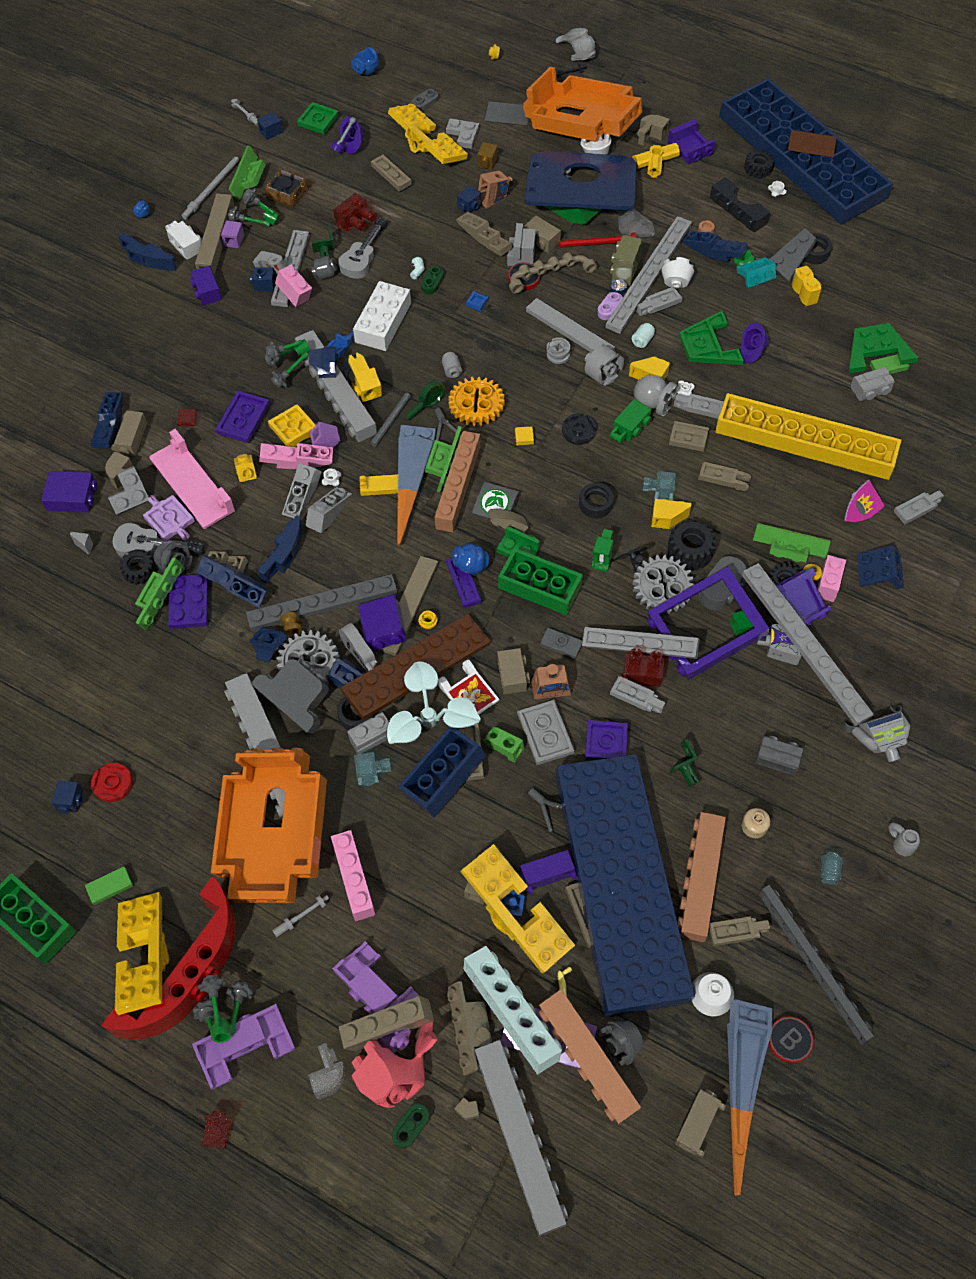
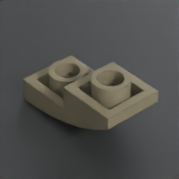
[488,509,528,532]
[208,551,248,572]

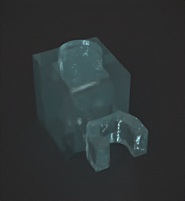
[643,471,676,501]
[354,752,391,786]

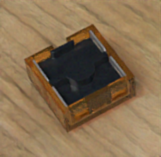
[264,168,309,207]

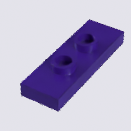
[446,558,481,609]

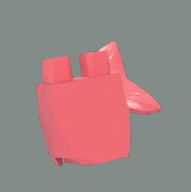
[352,1022,437,1108]

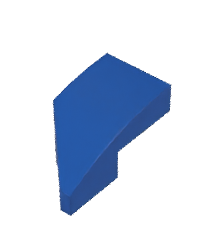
[325,332,354,359]

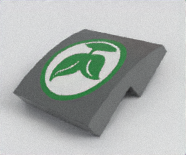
[472,482,519,519]

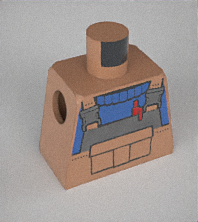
[478,171,513,209]
[531,664,571,700]

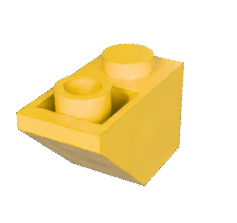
[651,499,691,529]

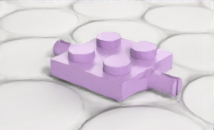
[143,495,195,540]

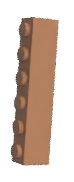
[435,431,480,533]
[677,812,726,943]
[538,989,641,1124]

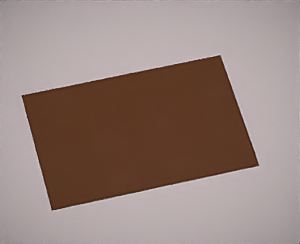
[788,130,837,157]

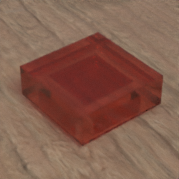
[177,409,197,426]

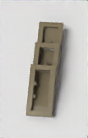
[456,212,513,256]

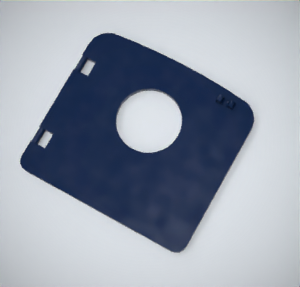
[525,152,636,210]

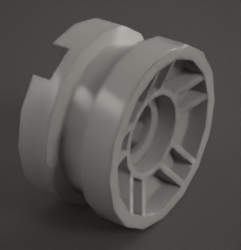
[547,338,570,364]

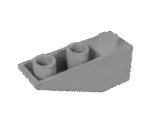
[282,463,322,518]
[306,487,352,533]

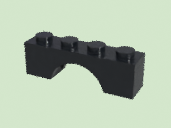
[710,177,770,233]

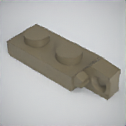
[708,916,770,946]

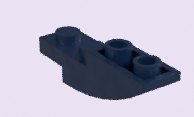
[683,231,748,262]
[118,232,177,271]
[90,392,123,448]
[258,515,302,584]
[196,555,267,607]

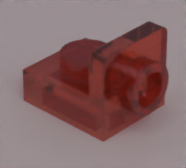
[201,1111,232,1150]

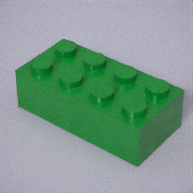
[498,548,583,616]
[0,873,76,965]

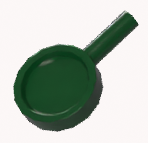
[405,380,446,420]

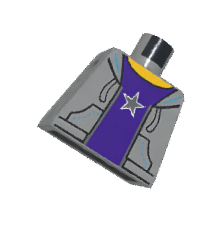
[757,624,801,665]

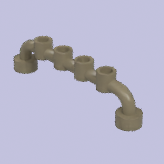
[509,253,597,294]

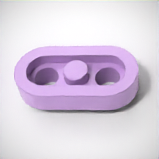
[597,292,623,320]

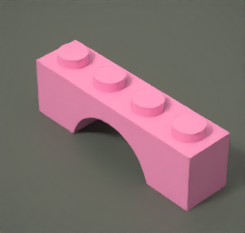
[331,830,375,921]

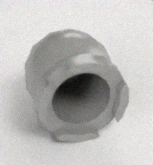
[634,374,678,416]

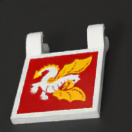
[438,660,499,715]

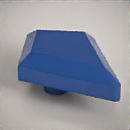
[500,890,525,918]

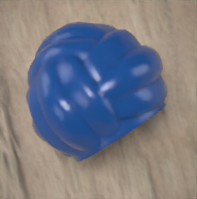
[132,200,150,218]

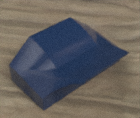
[309,346,337,378]
[249,627,287,663]
[327,658,363,688]

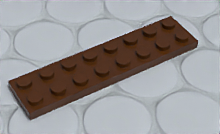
[341,614,491,720]

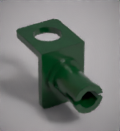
[311,225,335,258]
[670,738,700,787]

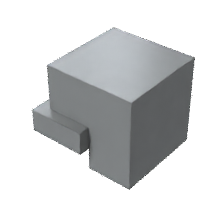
[507,223,536,266]

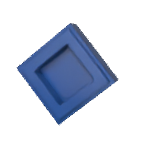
[466,291,488,312]

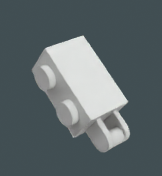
[165,221,202,260]

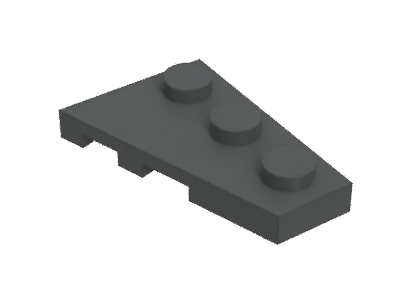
[770,229,816,284]

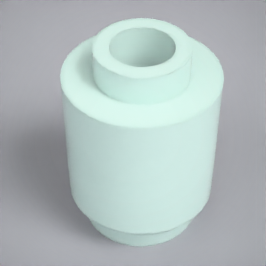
[632,323,655,348]

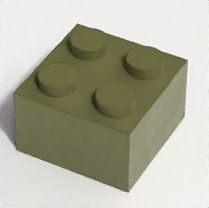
[610,235,642,286]

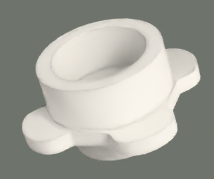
[768,181,786,197]
[677,381,695,396]
[322,469,341,486]

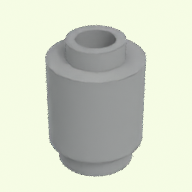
[442,352,462,378]

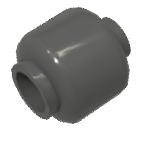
[312,256,337,280]

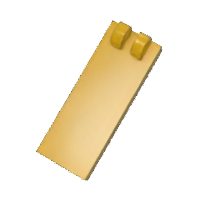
[359,474,398,496]

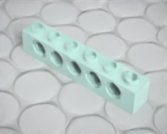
[463,946,562,1075]

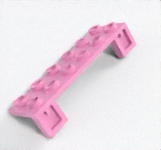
[149,429,235,529]

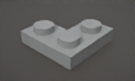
[446,119,479,149]
[108,466,149,514]

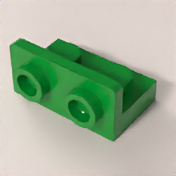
[497,526,540,558]

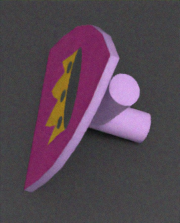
[845,480,885,522]

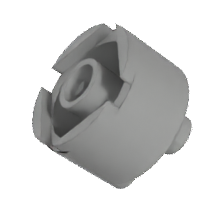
[585,344,624,386]

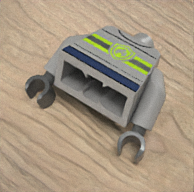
[844,705,910,762]

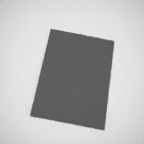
[484,101,529,125]

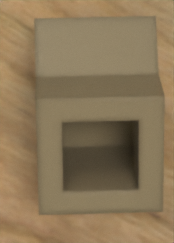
[454,1098,479,1121]

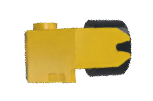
[341,353,382,402]

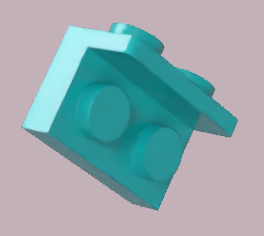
[737,257,776,288]

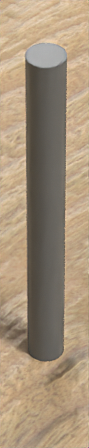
[370,393,411,447]

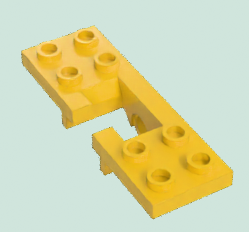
[388,104,468,164]
[460,844,575,974]
[115,892,169,1015]

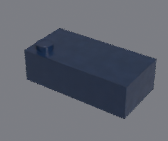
[398,726,486,818]

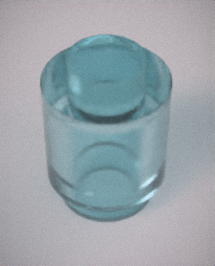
[820,852,843,885]

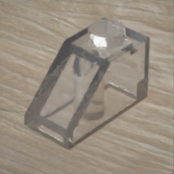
[618,208,655,238]

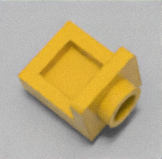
[234,454,257,482]

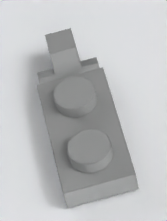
[636,287,682,316]
[674,393,724,419]
[894,491,944,524]
[610,676,665,714]

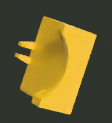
[268,404,316,447]

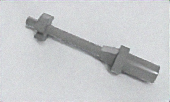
[231,99,258,126]
[272,895,329,937]

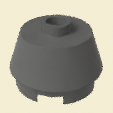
[154,541,192,577]
[599,1021,643,1066]

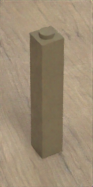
[195,194,235,276]

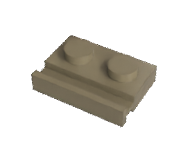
[669,421,709,452]

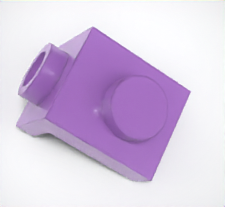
[377,1029,411,1053]

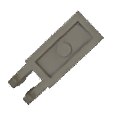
[698,462,751,491]

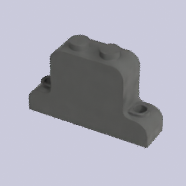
[251,659,329,734]

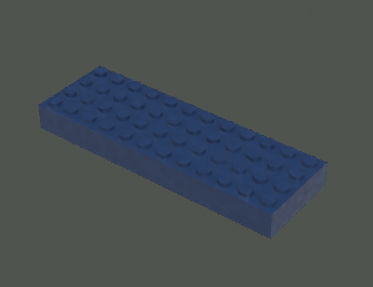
[719,78,893,224]
[555,755,695,1017]

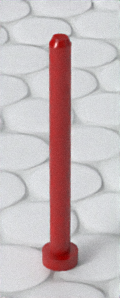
[559,232,636,247]

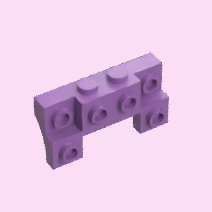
[332,941,419,1034]
[192,1004,296,1090]

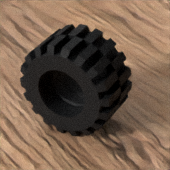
[667,520,716,571]

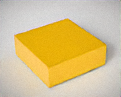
[515,427,534,445]

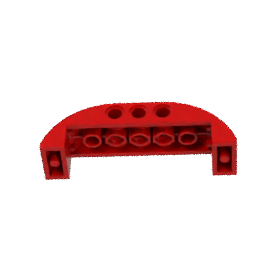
[101,877,235,1039]

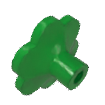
[734,249,754,267]

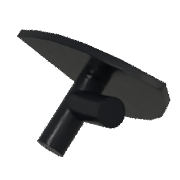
[612,546,650,573]

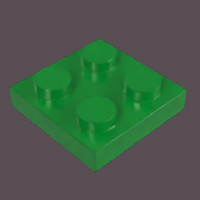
[297,102,339,135]

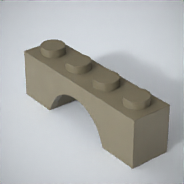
[339,996,434,1051]

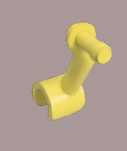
[558,967,572,997]

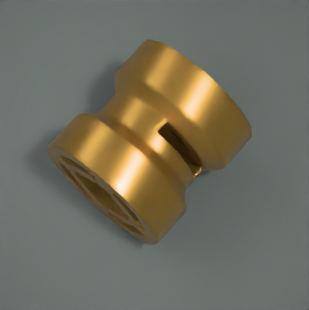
[280,612,303,638]

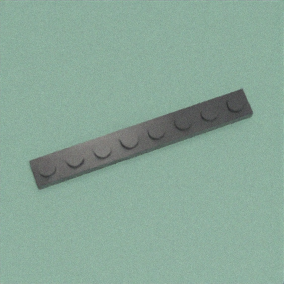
[246,574,397,631]
[759,885,874,1045]

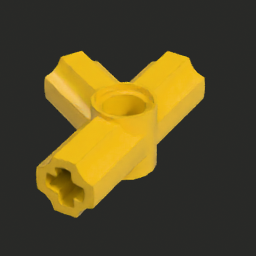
[632,143,680,178]

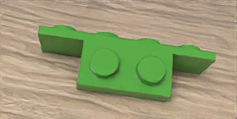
[229,145,266,201]
[424,426,462,493]
[753,523,831,563]
[135,558,183,631]

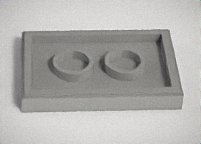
[517,700,574,765]

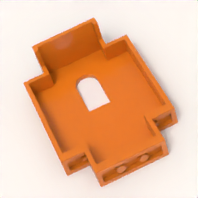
[523,67,642,141]
[211,748,327,903]

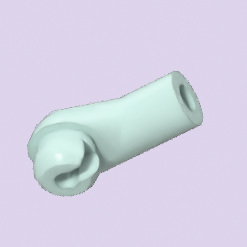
[410,257,425,280]

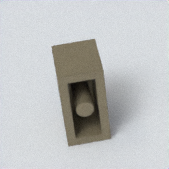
[524,216,561,253]
[497,648,530,694]

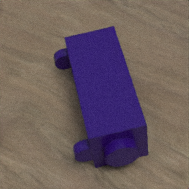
[518,850,577,894]

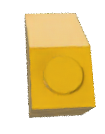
[629,357,670,380]

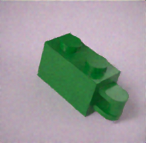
[610,399,652,444]

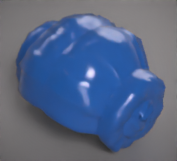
[351,47,379,76]
[452,543,489,575]

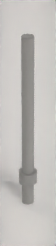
[181,156,239,219]

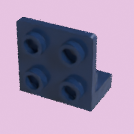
[857,545,904,589]

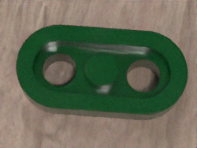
[421,266,444,294]
[392,1104,429,1149]

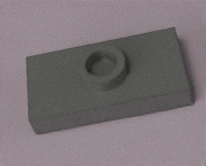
[540,628,583,660]

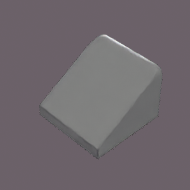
[70,532,93,554]

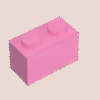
[275,265,312,307]
[817,555,846,602]

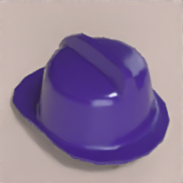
[339,116,364,154]
[740,323,769,363]

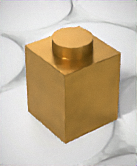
[477,142,498,170]

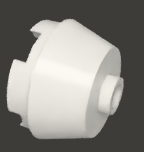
[581,133,611,154]
[661,257,694,288]
[692,972,734,1016]

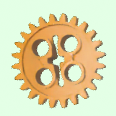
[449,376,505,426]

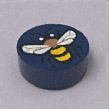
[610,279,627,295]

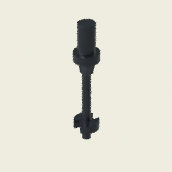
[555,63,587,78]

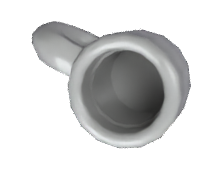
[888,823,920,856]

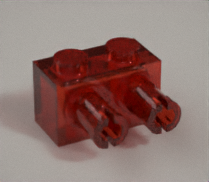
[333,193,377,232]
[622,648,665,687]

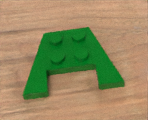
[679,310,744,365]
[849,323,918,374]

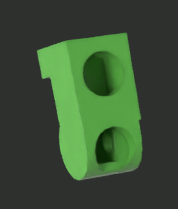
[483,727,524,763]

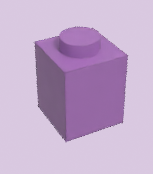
[221,221,244,248]
[310,422,340,448]

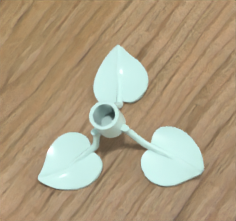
[387,661,480,744]

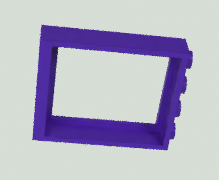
[647,566,769,680]

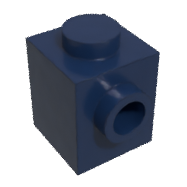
[257,112,283,140]
[457,185,482,213]
[250,267,275,291]
[51,780,83,814]

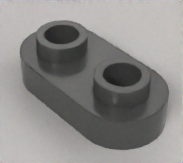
[412,89,438,111]

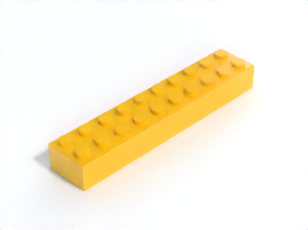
[715,393,901,480]

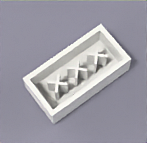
[353,281,411,351]

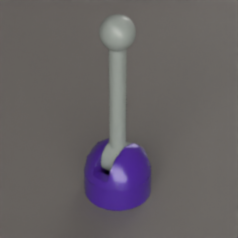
[330,117,356,154]

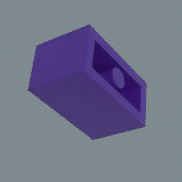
[190,266,222,305]

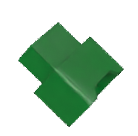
[592,529,613,572]

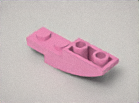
[259,443,333,469]

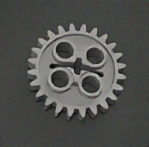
[632,555,694,614]
[276,630,340,685]

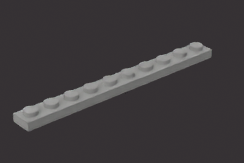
[606,216,692,334]
[742,563,874,726]

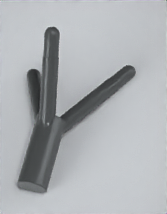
[435,408,457,441]
[528,788,562,832]

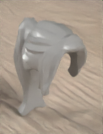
[556,28,596,61]

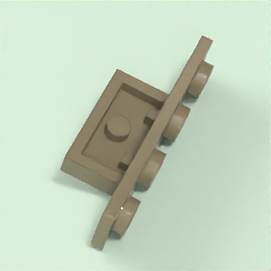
[447,981,492,1076]

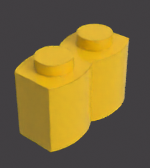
[792,266,821,306]

